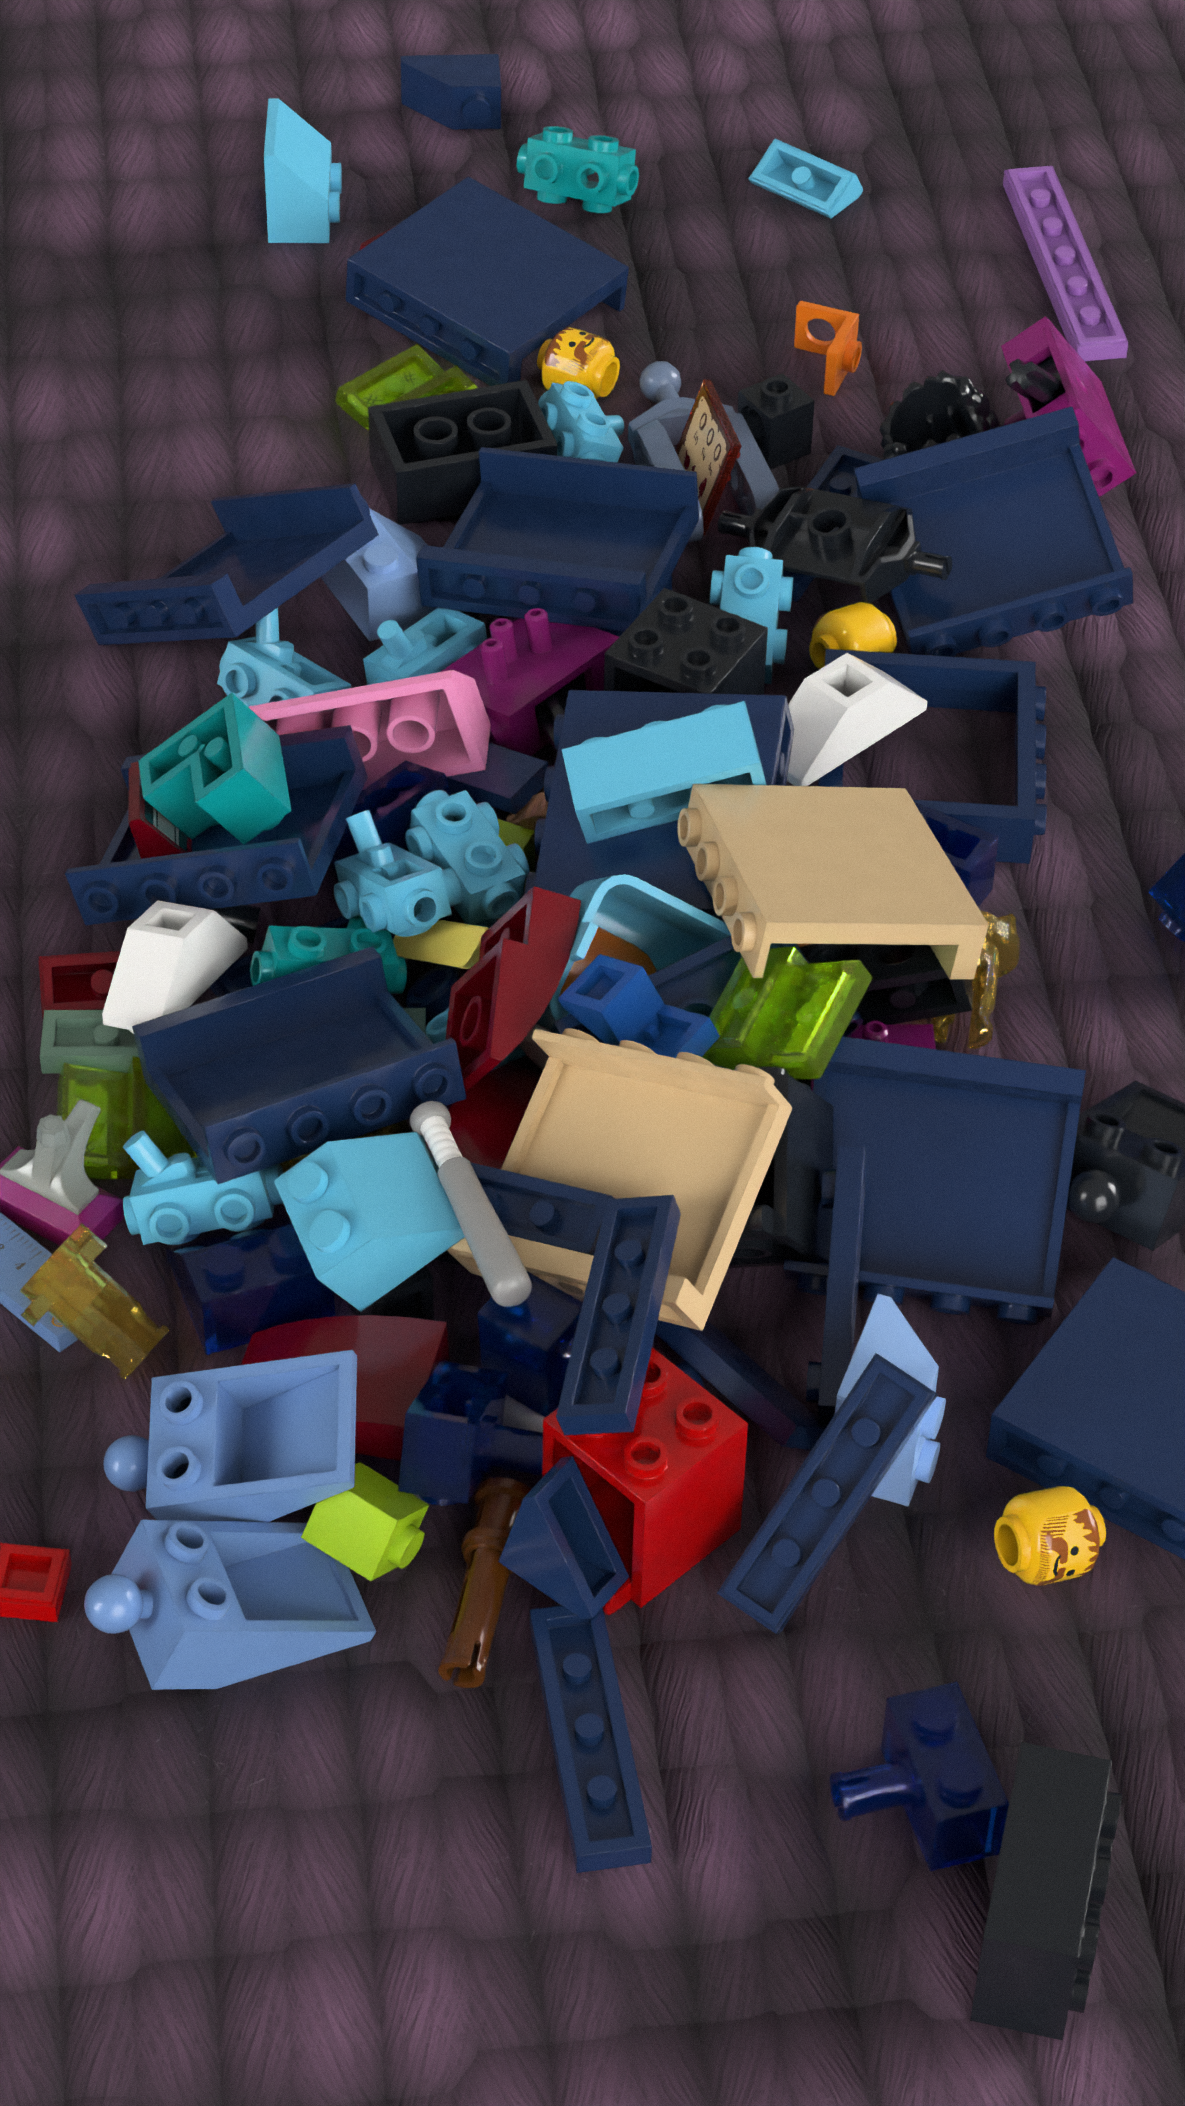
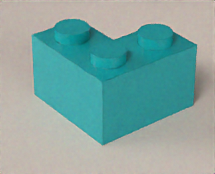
[138,693,292,845]

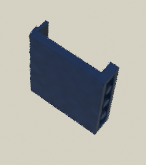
[346,176,629,386]
[854,406,1133,657]
[416,447,699,631]
[74,483,379,645]
[525,690,794,921]
[65,725,368,925]
[132,946,467,1185]
[783,1036,1086,1325]
[986,1257,1185,1560]

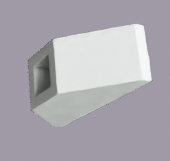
[787,653,927,786]
[102,900,248,1034]

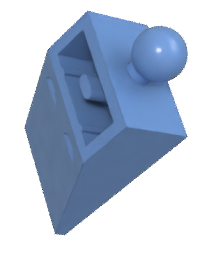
[103,1350,357,1522]
[84,1520,376,1690]

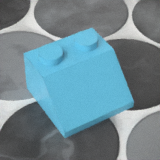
[264,98,342,243]
[274,1132,465,1312]

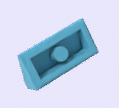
[748,139,863,219]

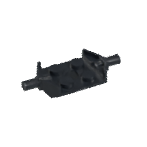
[718,486,952,604]

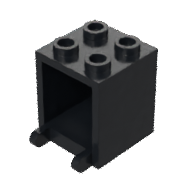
[604,588,768,695]
[728,1067,833,1268]

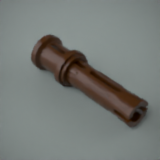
[438,1477,531,1688]

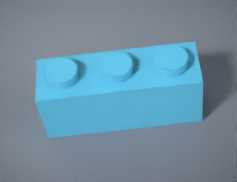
[562,701,767,844]

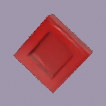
[0,1542,72,1622]

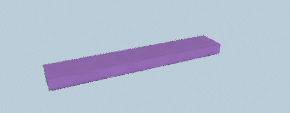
[1003,166,1128,361]

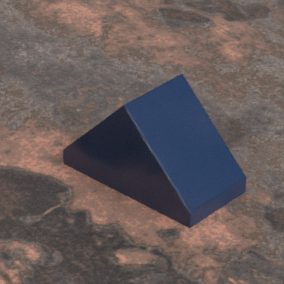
[498,1456,630,1619]

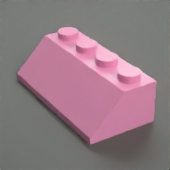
[248,670,491,792]

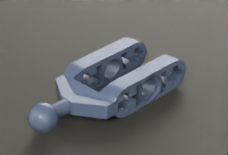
[628,361,779,543]

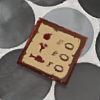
[675,379,742,535]

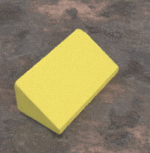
[393,919,489,969]

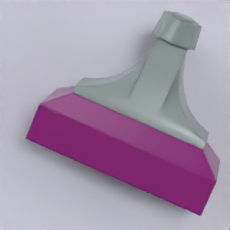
[0,1099,125,1258]

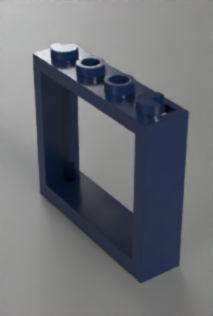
[817,649,1047,864]

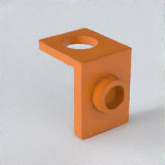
[794,301,862,396]

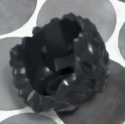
[879,370,999,460]

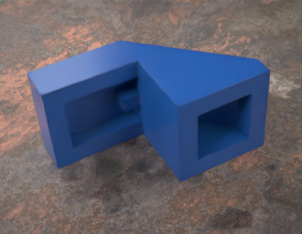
[558,954,720,1058]

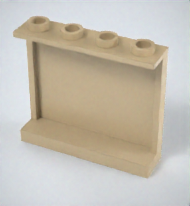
[677,784,989,980]
[447,1028,793,1331]

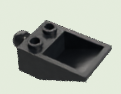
[1066,1080,1185,1251]

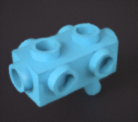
[538,381,624,463]
[710,547,793,684]
[217,608,351,707]
[363,608,487,685]
[405,790,529,928]
[334,810,455,937]
[123,1131,284,1245]

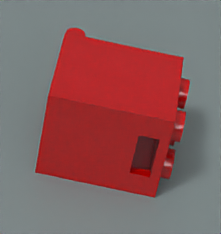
[542,1347,748,1615]

